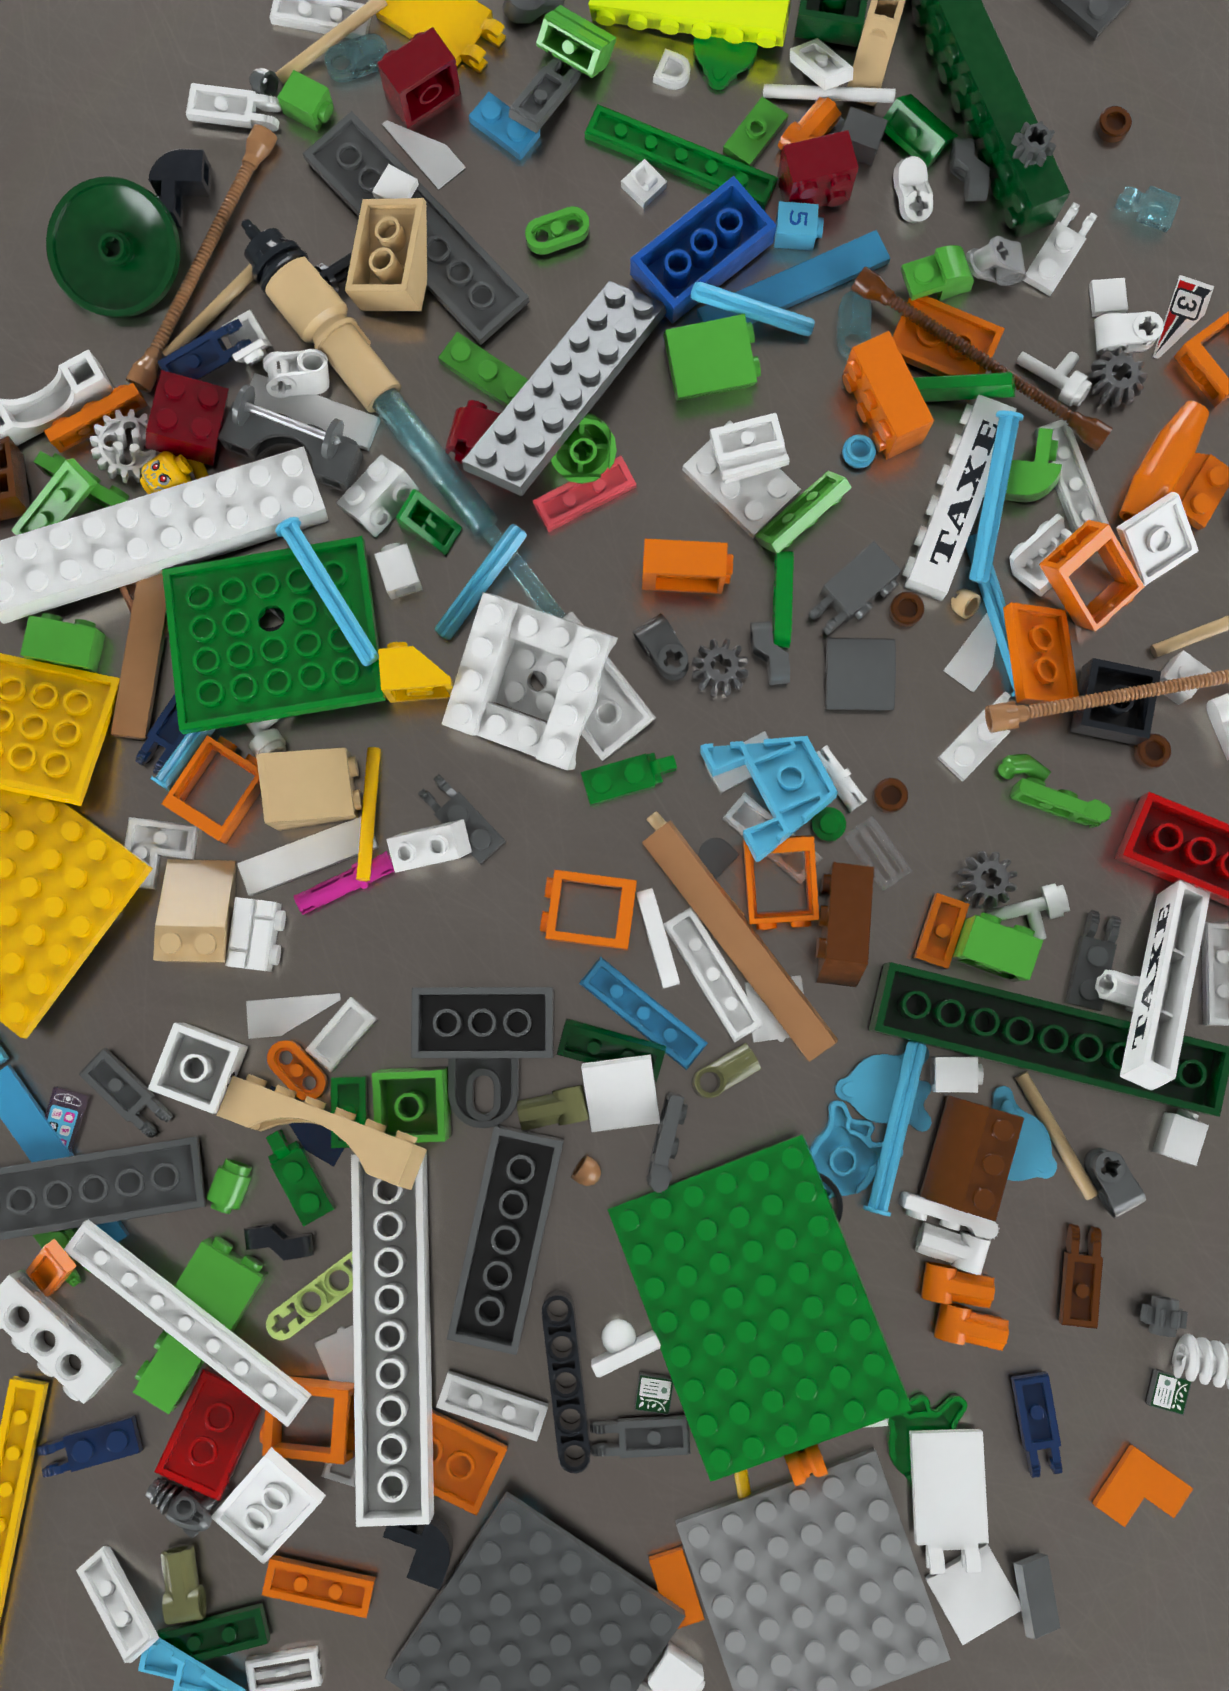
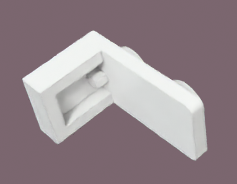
[221,310,272,365]

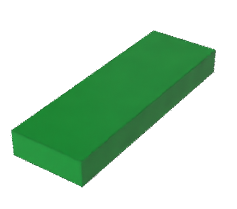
[913,372,1015,402]

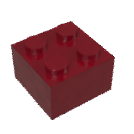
[377,27,461,129]
[777,130,859,207]
[146,370,229,466]

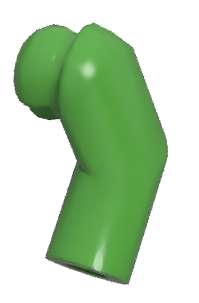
[998,754,1051,781]

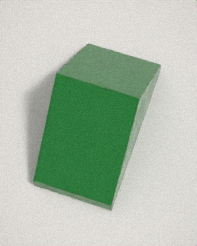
[396,489,462,555]

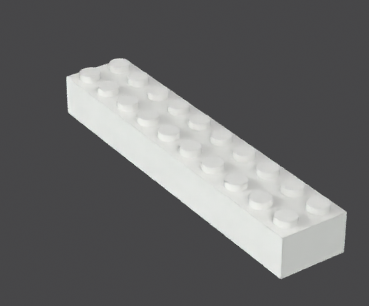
[0,446,329,624]
[351,1151,434,1527]

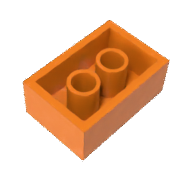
[842,331,934,460]

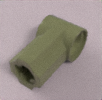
[692,1043,761,1098]
[517,1085,589,1130]
[161,1544,207,1625]

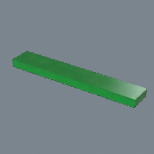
[584,104,778,211]

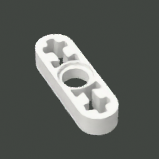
[636,888,680,988]

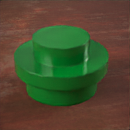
[812,807,846,842]

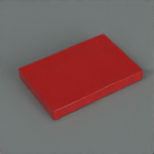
[154,1368,263,1501]

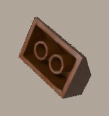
[920,1095,1024,1222]

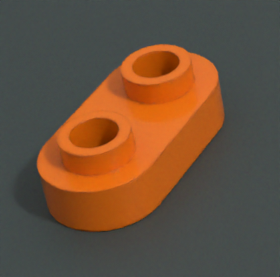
[267,1040,328,1101]

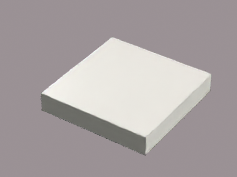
[1116,492,1199,586]
[581,1054,660,1132]
[924,1543,1021,1645]

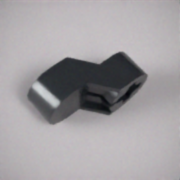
[244,1223,314,1261]

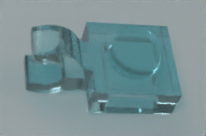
[1115,186,1181,232]

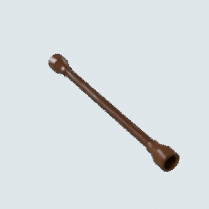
[851,266,1113,451]

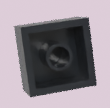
[1070,658,1161,745]

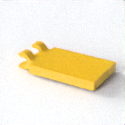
[376,0,506,73]

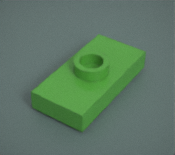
[723,96,789,167]

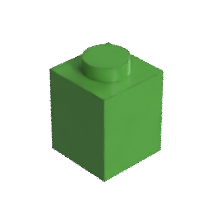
[277,70,334,132]

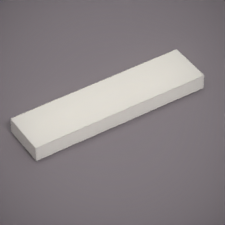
[250,373,380,451]
[1034,420,1109,533]
[237,817,379,896]
[663,907,764,1043]

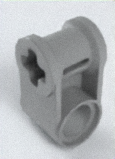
[966,236,1026,286]

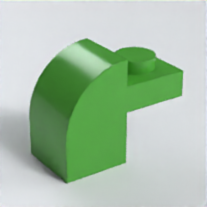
[901,245,974,301]
[1005,428,1062,502]

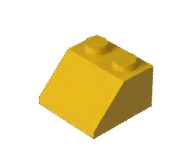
[378,642,454,703]

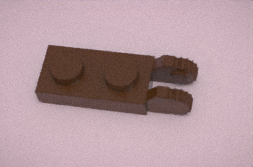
[1059,1224,1103,1329]

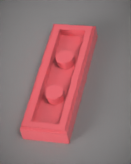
[532,455,637,532]

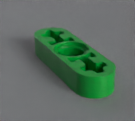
[772,551,794,648]

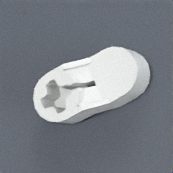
[893,156,933,223]

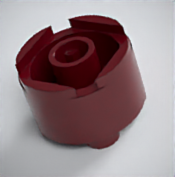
[445,400,502,464]

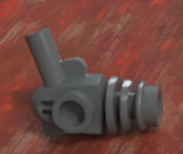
[145,1477,232,1539]

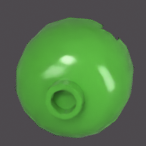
[551,413,617,484]

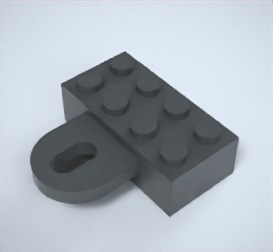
[411,987,554,1128]

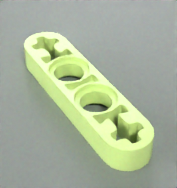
[266,1251,353,1340]

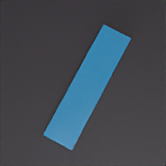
[579,956,708,1070]

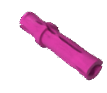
[294,851,395,915]

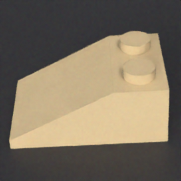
[345,198,427,311]
[153,859,237,963]

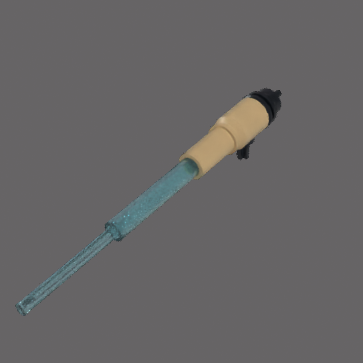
[241,219,566,618]

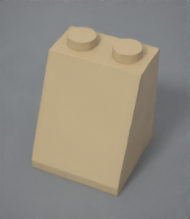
[256,748,363,831]

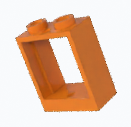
[1174,311,1229,407]
[1039,520,1145,632]
[642,538,734,594]
[161,735,261,844]
[743,835,819,930]
[540,870,637,951]
[259,1376,355,1465]

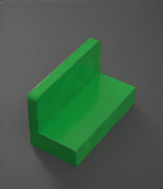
[883,94,958,168]

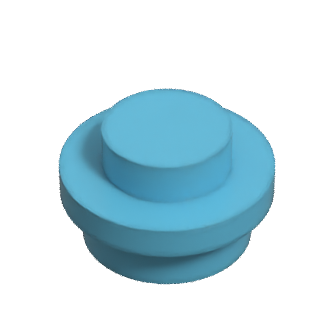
[842,434,876,468]

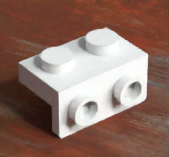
[336,454,419,537]
[1009,514,1073,597]

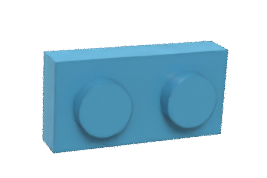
[469,92,540,161]

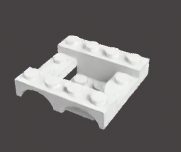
[442,592,618,771]

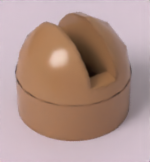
[571,1155,601,1186]

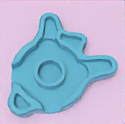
[835,1048,932,1132]
[991,1086,1057,1181]
[810,1100,903,1199]

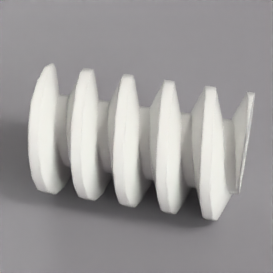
[1172,1334,1229,1389]

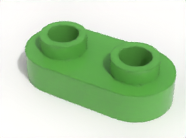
[525,206,589,255]

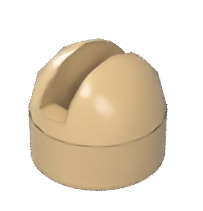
[951,589,981,619]

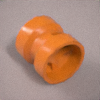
[784,1444,828,1487]

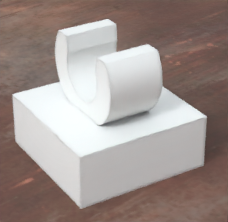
[621,159,667,209]

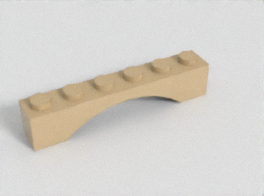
[217,1074,427,1190]

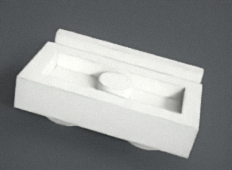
[710,413,789,480]

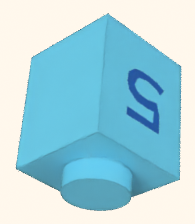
[774,201,824,251]

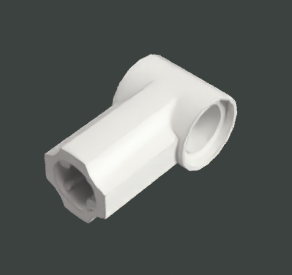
[1095,969,1140,1012]
[915,1222,991,1275]

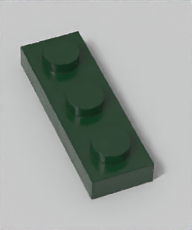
[556,1018,666,1082]
[157,1603,271,1662]

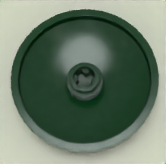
[46,176,180,318]

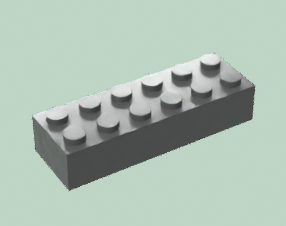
[447,1125,564,1355]

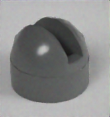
[249,68,279,96]

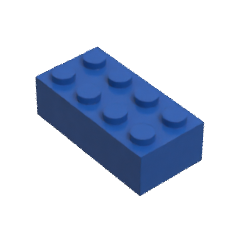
[630,176,777,324]

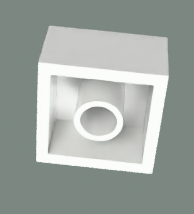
[148,1023,248,1114]

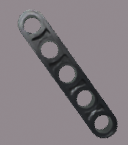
[542,1290,591,1474]

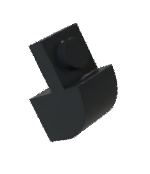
[148,149,211,228]
[383,1513,453,1590]

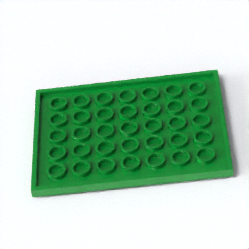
[608,1134,912,1482]

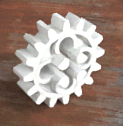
[90,409,161,483]

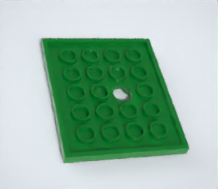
[162,536,386,734]

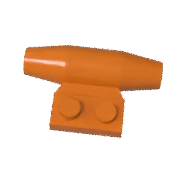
[1119,401,1229,530]

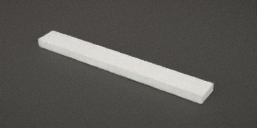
[64,1219,312,1427]

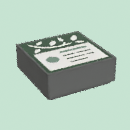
[1146,1369,1192,1416]
[634,1372,674,1415]

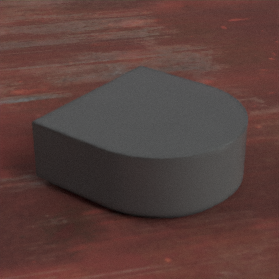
[698,838,740,879]

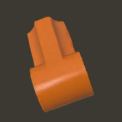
[778,97,842,150]
[921,1262,995,1308]
[934,1302,1009,1351]

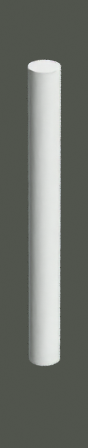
[763,84,896,103]

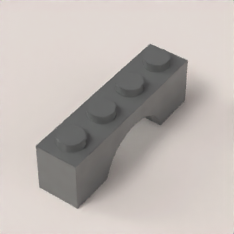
[218,402,364,492]

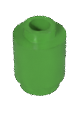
[206,1158,252,1214]

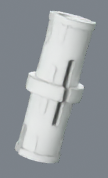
[816,745,868,812]

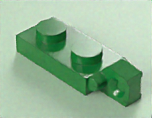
[581,753,677,806]
[266,1129,336,1227]

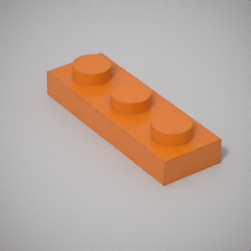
[44,382,148,453]
[262,1555,376,1618]

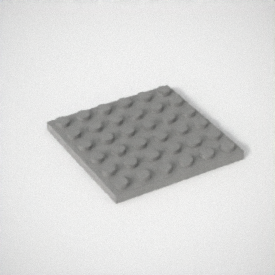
[675,1448,951,1691]

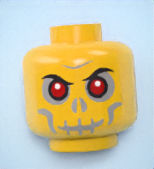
[140,451,193,494]

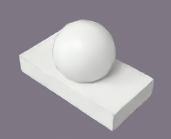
[591,1319,661,1378]

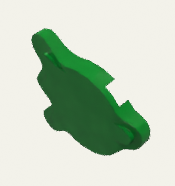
[693,36,758,90]
[886,1393,968,1487]

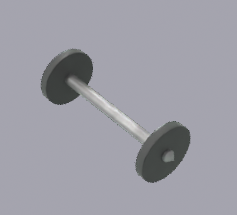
[232,384,344,460]

